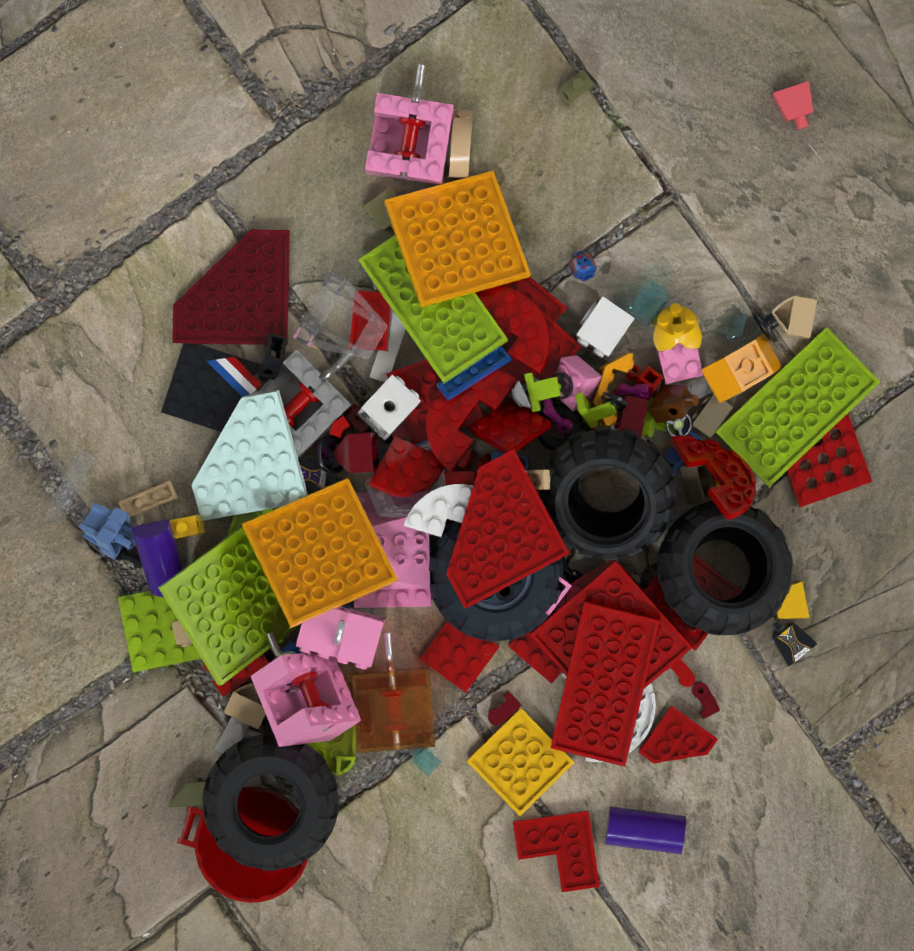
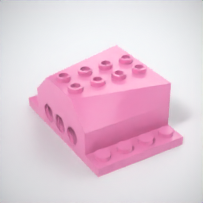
[354,491,431,608]

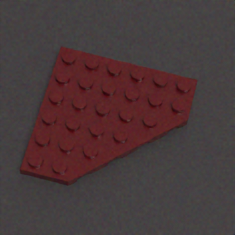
[172,229,290,345]

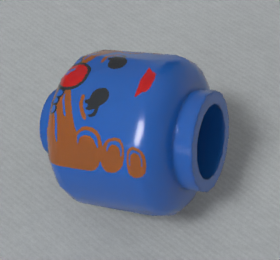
[569,251,597,281]

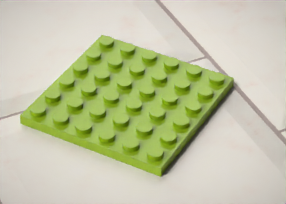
[158,526,302,686]

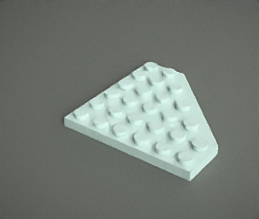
[192,390,308,521]

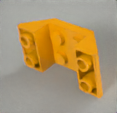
[701,333,782,403]
[591,353,634,426]

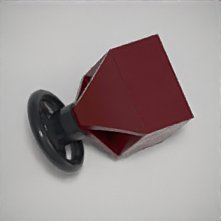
[316,433,379,474]

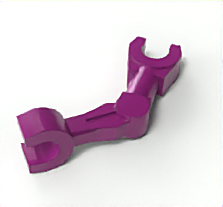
[602,383,649,404]
[543,398,574,434]

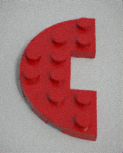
[475,286,550,374]
[426,370,518,473]
[669,436,756,520]

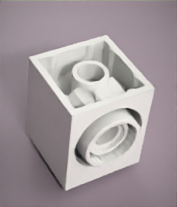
[575,297,635,359]
[357,375,421,440]

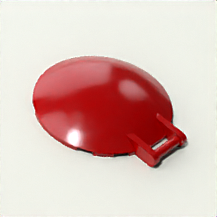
[177,786,308,903]

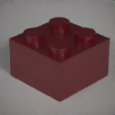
[614,395,649,438]

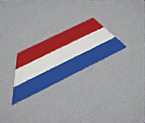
[207,357,261,397]

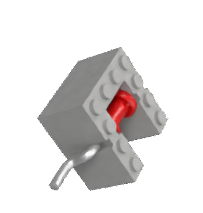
[251,349,355,459]

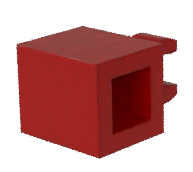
[625,364,664,400]

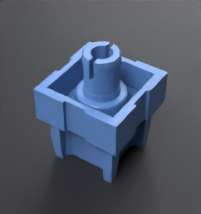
[78,503,135,560]

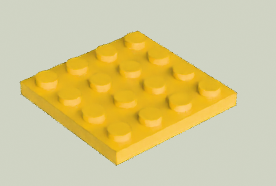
[466,708,575,816]

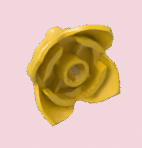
[651,303,702,351]

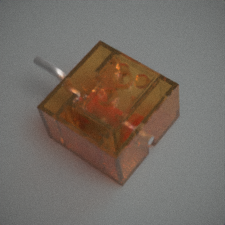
[352,633,436,753]

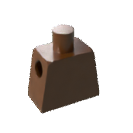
[649,384,698,423]

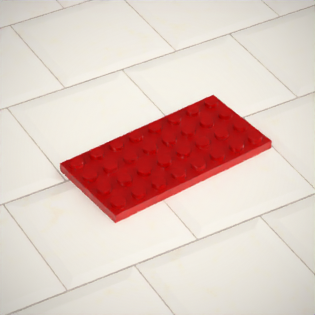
[551,601,660,767]

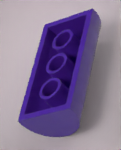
[131,519,184,597]
[605,806,686,854]

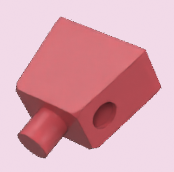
[772,81,813,130]

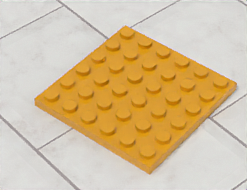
[384,170,531,307]
[242,478,398,628]

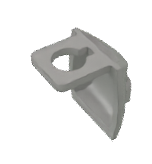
[512,378,539,408]

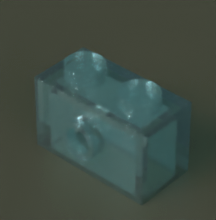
[628,280,670,328]

